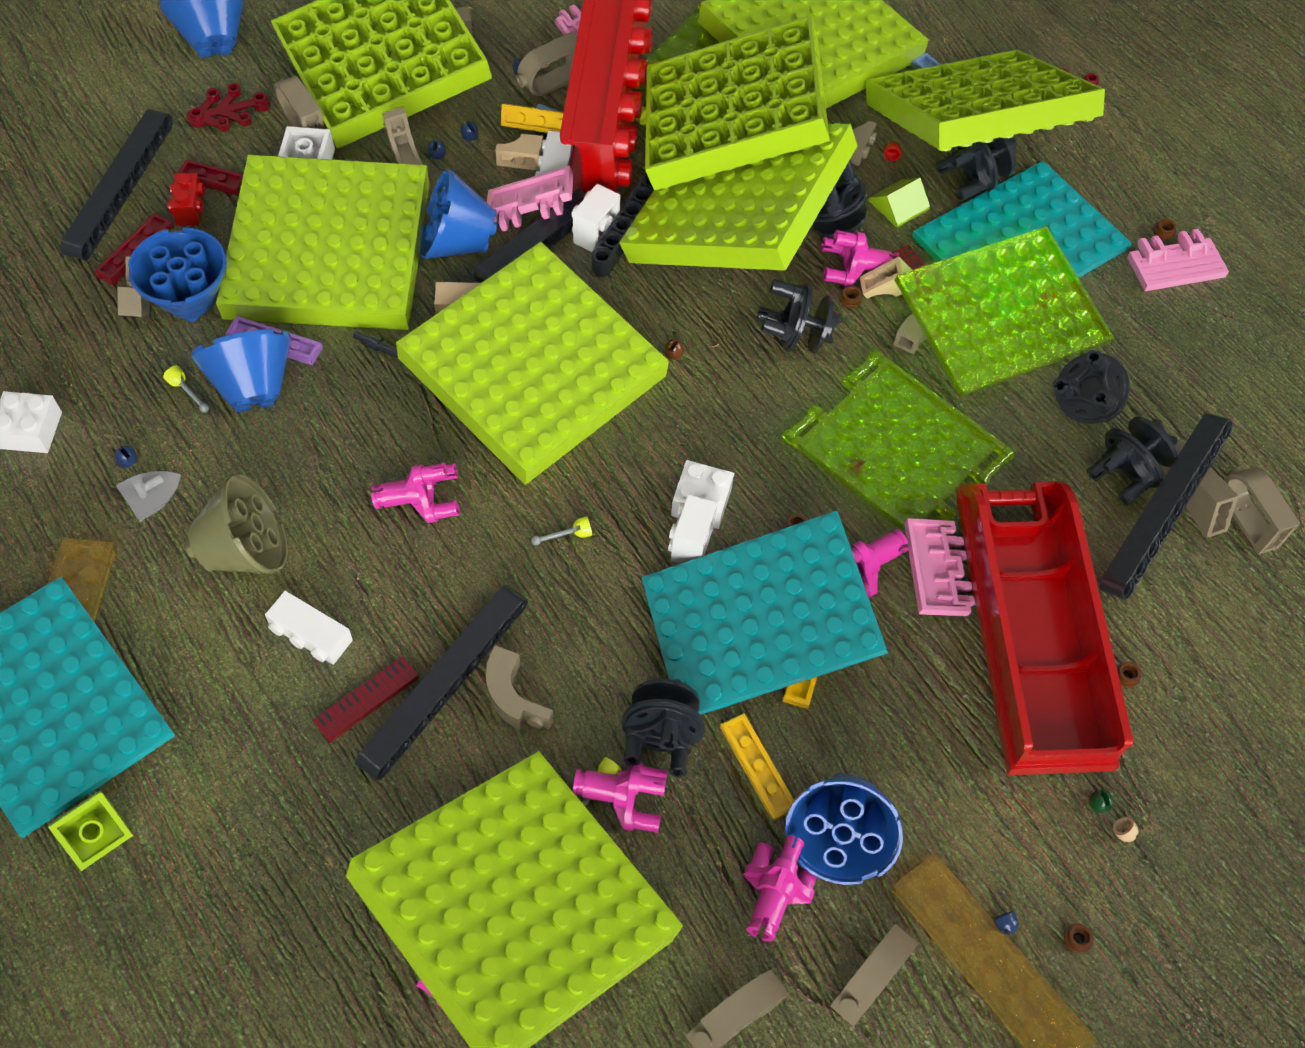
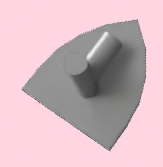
[116,471,181,522]

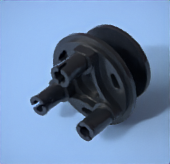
[936,137,1017,201]
[813,158,868,237]
[756,279,842,353]
[1053,350,1130,424]
[1086,416,1178,505]
[622,679,705,778]

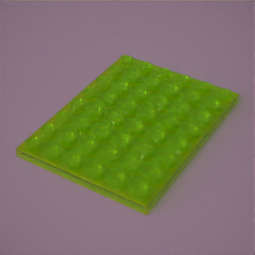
[894,226,1115,397]

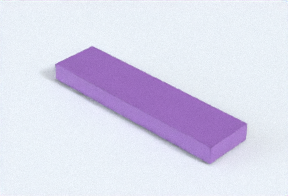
[225,316,323,366]

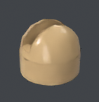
[1113,817,1139,842]

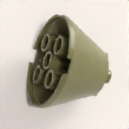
[186,474,288,574]

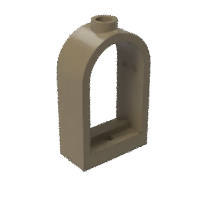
[516,31,577,96]
[274,75,325,129]
[1225,466,1300,555]

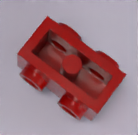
[168,173,205,226]

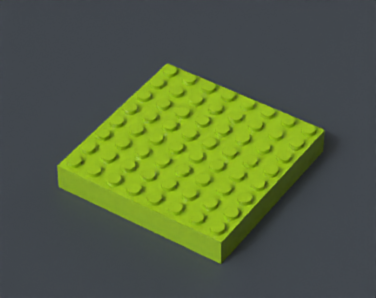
[271,0,492,149]
[698,0,929,109]
[645,15,830,191]
[866,49,1105,151]
[619,123,858,271]
[216,155,430,330]
[396,242,669,485]
[346,751,683,1048]

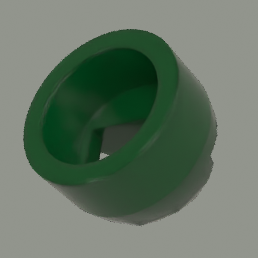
[1089,789,1113,814]

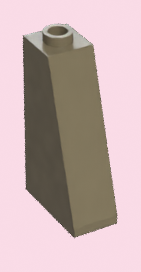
[1160,441,1239,538]

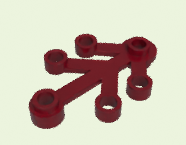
[186,83,271,132]

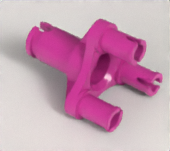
[820,230,899,287]
[371,462,460,523]
[850,529,909,598]
[573,763,668,833]
[743,836,817,942]

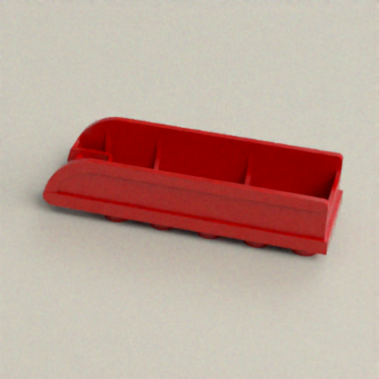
[559,0,652,194]
[956,481,1133,775]

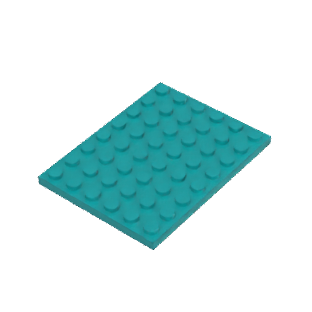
[912,161,1132,324]
[641,511,888,715]
[0,576,175,839]

